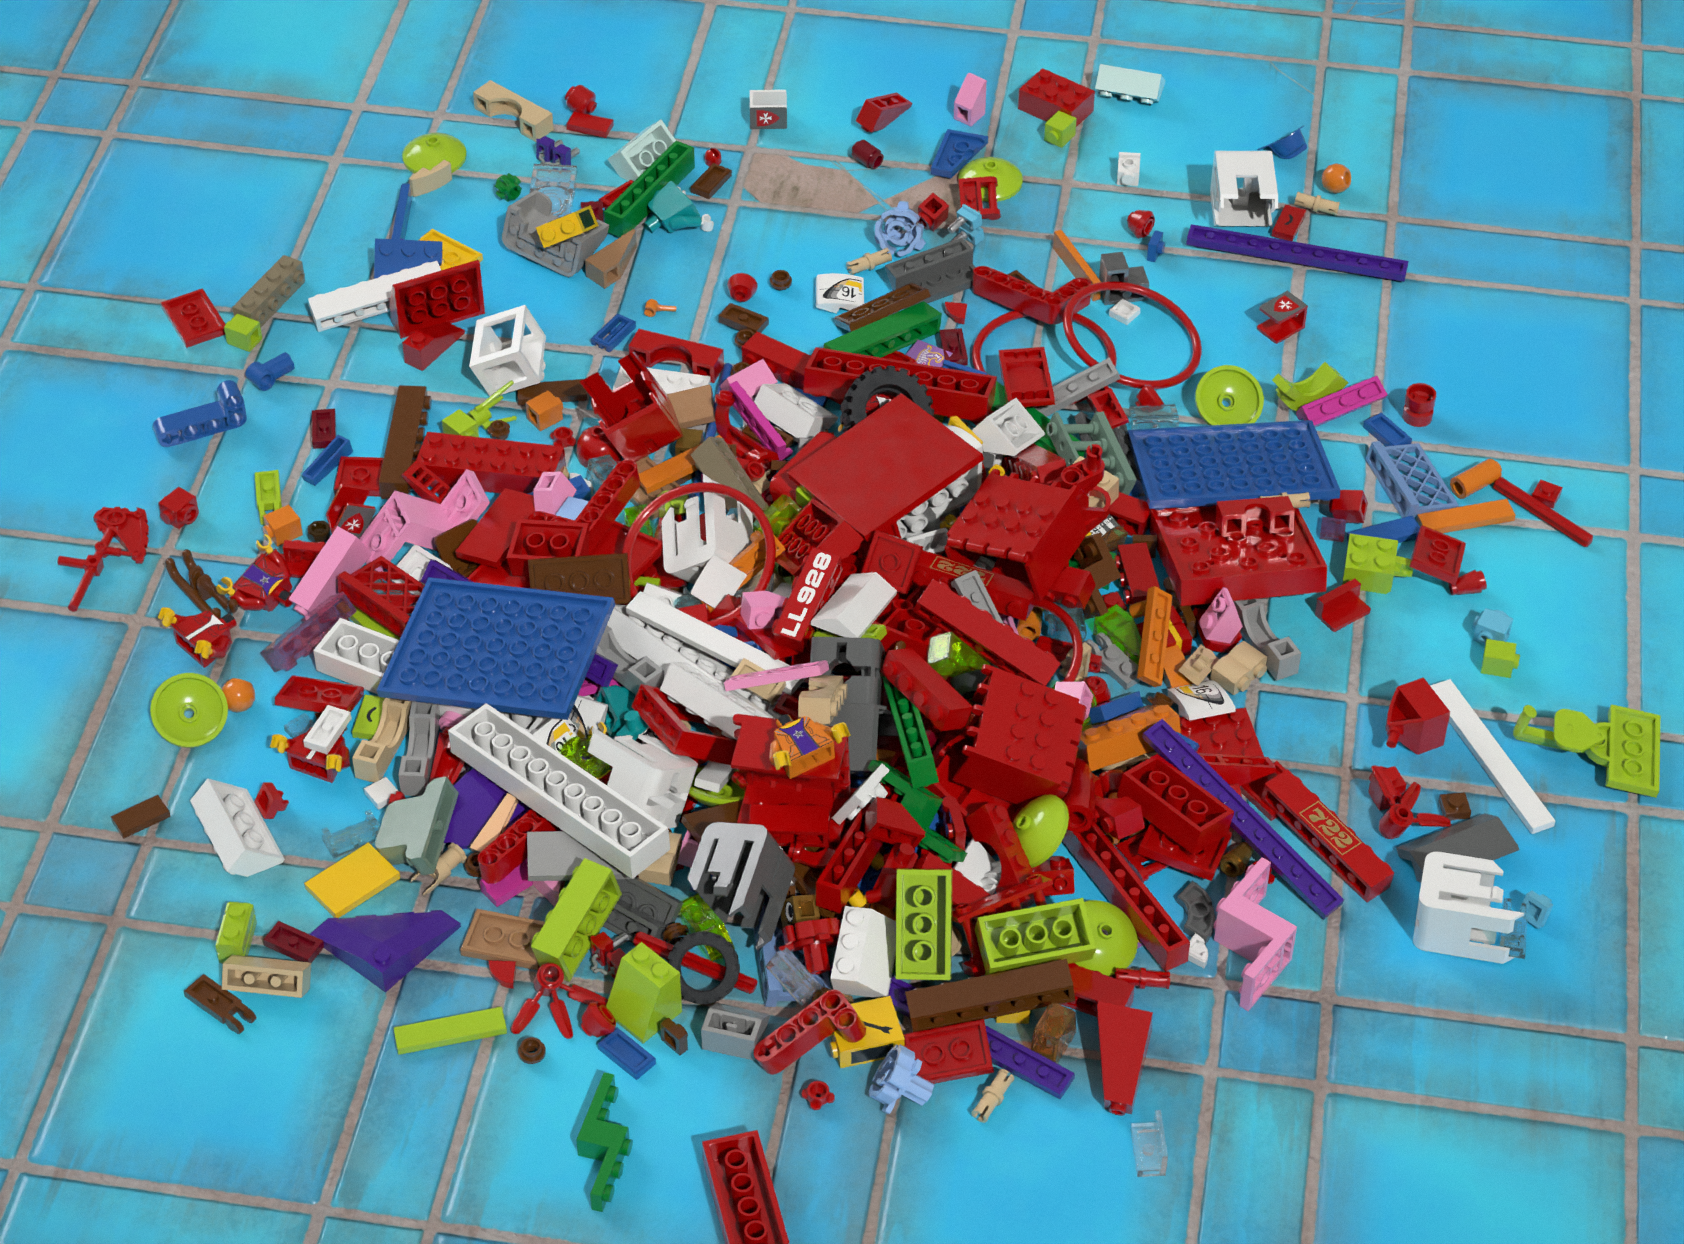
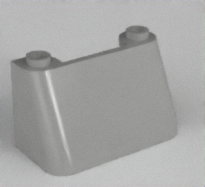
[502,190,609,277]

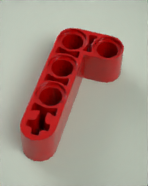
[753,990,866,1075]

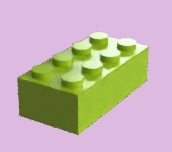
[531,858,622,982]
[896,869,953,980]
[975,898,1097,975]

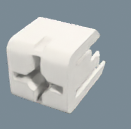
[1210,151,1278,227]
[662,474,753,584]
[588,727,698,828]
[1413,852,1524,964]

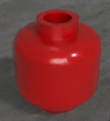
[565,85,597,114]

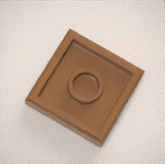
[667,384,715,428]

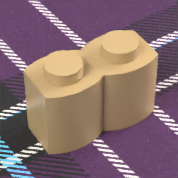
[1211,641,1267,695]
[638,832,683,886]

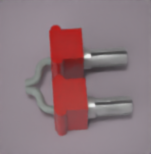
[590,931,629,979]

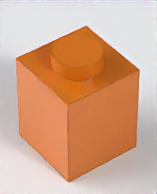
[525,390,563,431]
[263,504,303,547]

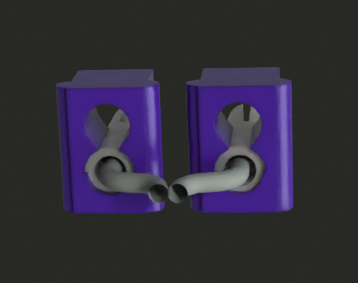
[536,136,580,172]

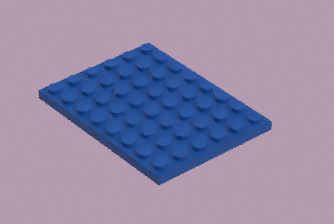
[1128,420,1340,510]
[376,577,615,720]

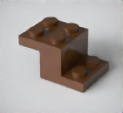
[1070,532,1121,621]

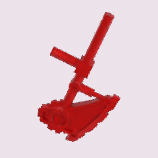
[58,507,149,612]

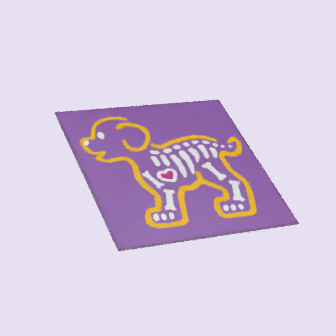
[906,340,952,367]

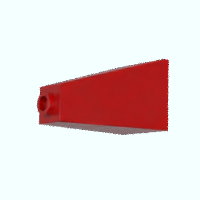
[1097,1001,1153,1116]

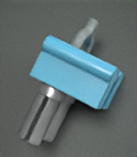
[947,204,984,246]

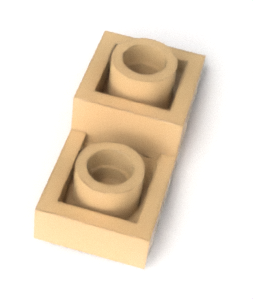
[409,160,452,197]

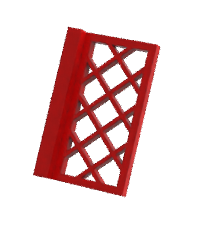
[338,556,425,638]

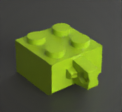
[1342,534,1413,594]

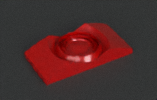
[999,347,1055,407]

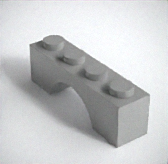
[1233,598,1301,681]
[596,626,664,695]
[398,701,441,796]

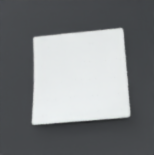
[691,555,747,608]

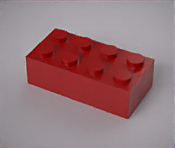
[1117,754,1234,855]

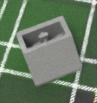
[701,1003,770,1061]

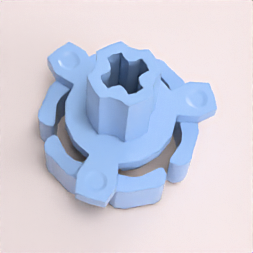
[874,201,926,256]
[869,1045,934,1114]

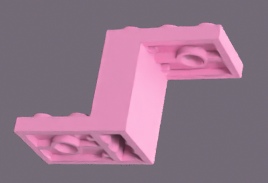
[359,469,490,572]
[1213,857,1297,1011]

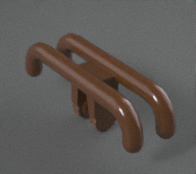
[165,549,238,619]

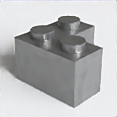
[1099,252,1149,305]

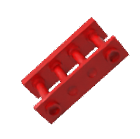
[952,874,1053,977]

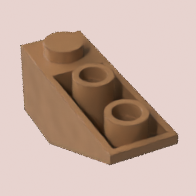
[585,229,637,289]

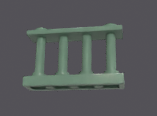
[1046,412,1137,495]

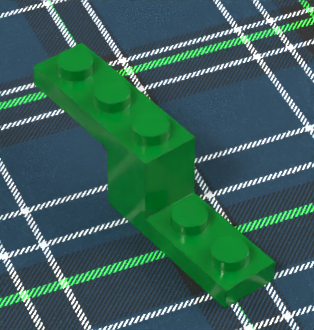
[868,760,968,863]
[576,1072,633,1212]

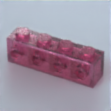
[260,591,357,672]

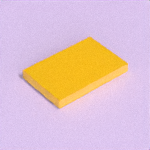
[419,229,483,270]
[304,842,400,918]

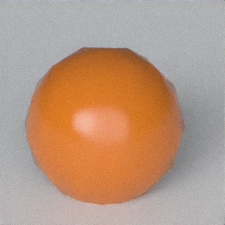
[1322,163,1351,194]
[222,678,255,713]

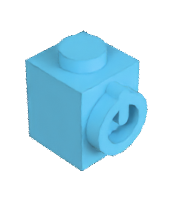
[1472,608,1513,645]

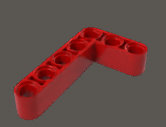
[972,266,1091,325]
[526,460,641,553]
[477,808,560,884]

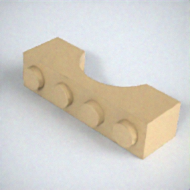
[473,80,554,142]
[798,675,848,725]
[352,698,412,783]

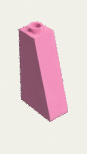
[289,526,371,618]

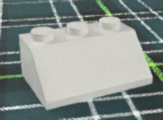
[754,384,838,442]
[972,398,1046,456]
[830,906,896,998]

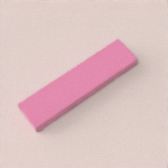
[724,660,829,691]

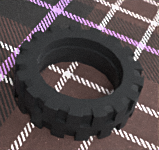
[668,932,740,1004]

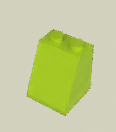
[606,942,682,1044]

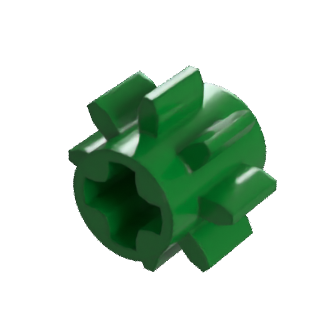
[495,173,522,202]

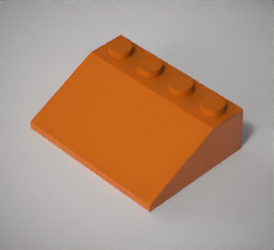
[1077,705,1181,771]

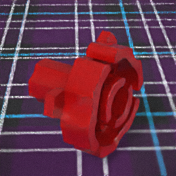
[779,918,841,975]

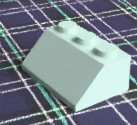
[1095,64,1165,105]
[608,120,676,181]

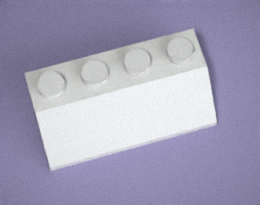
[190,779,285,877]

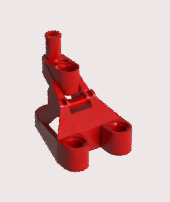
[1045,444,1111,534]

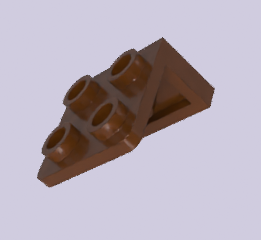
[434,519,481,578]

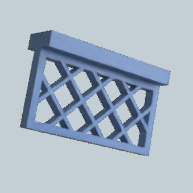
[1365,441,1459,518]
[753,905,831,1007]

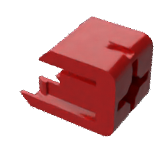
[579,352,683,462]

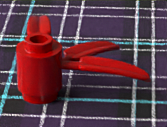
[1371,765,1452,839]
[511,963,608,1039]

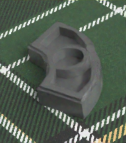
[1177,881,1215,945]

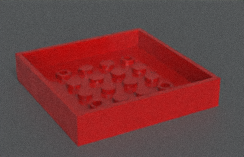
[1150,505,1327,606]

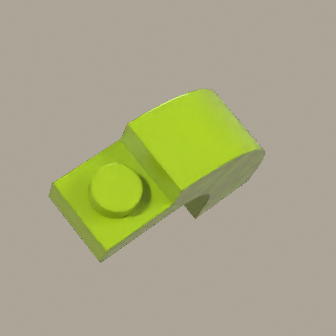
[1272,362,1349,411]

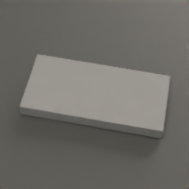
[527,831,635,881]

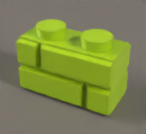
[215,902,257,964]

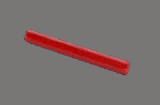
[1493,477,1593,547]
[633,932,758,994]

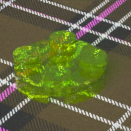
[561,735,611,778]

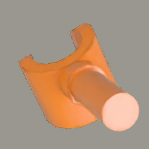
[644,299,676,317]

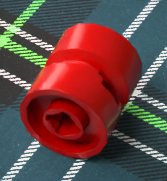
[1402,383,1436,427]

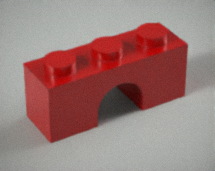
[1216,496,1295,537]

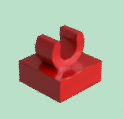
[254,782,289,819]

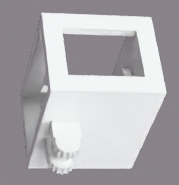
[469,305,546,396]

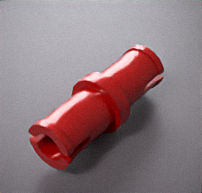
[1114,967,1170,989]

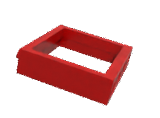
[632,684,737,765]

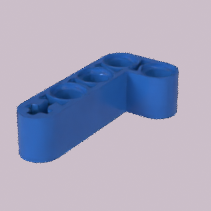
[153,380,247,447]

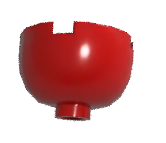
[577,425,622,471]

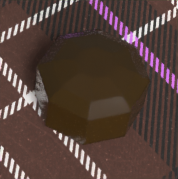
[308,521,331,543]

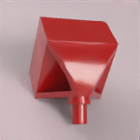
[1385,677,1450,755]

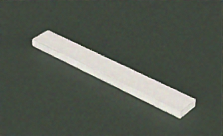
[626,591,806,695]
[1430,679,1555,834]

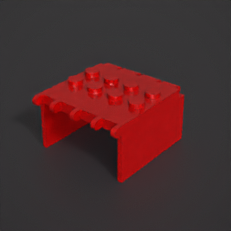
[944,469,1088,601]
[953,664,1087,807]
[731,714,851,843]

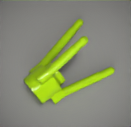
[467,380,517,430]

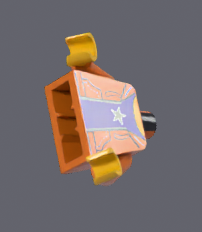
[769,714,851,779]

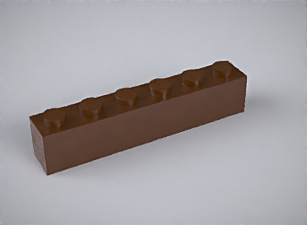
[379,385,432,499]
[905,959,1075,1032]

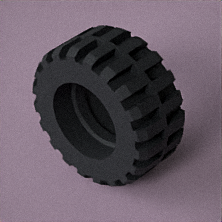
[840,366,934,433]

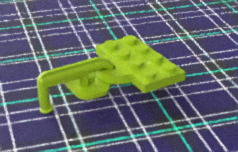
[1513,704,1661,798]

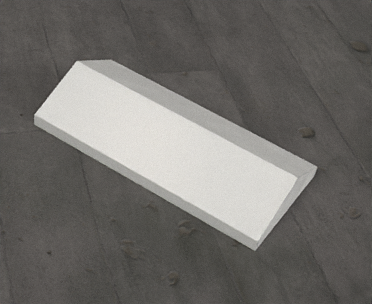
[811,572,897,638]

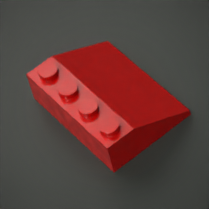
[389,260,485,339]
[775,498,864,577]

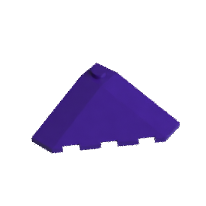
[444,768,531,849]
[310,910,461,993]

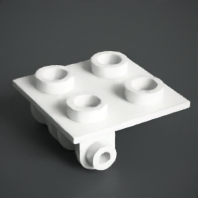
[953,838,1001,895]

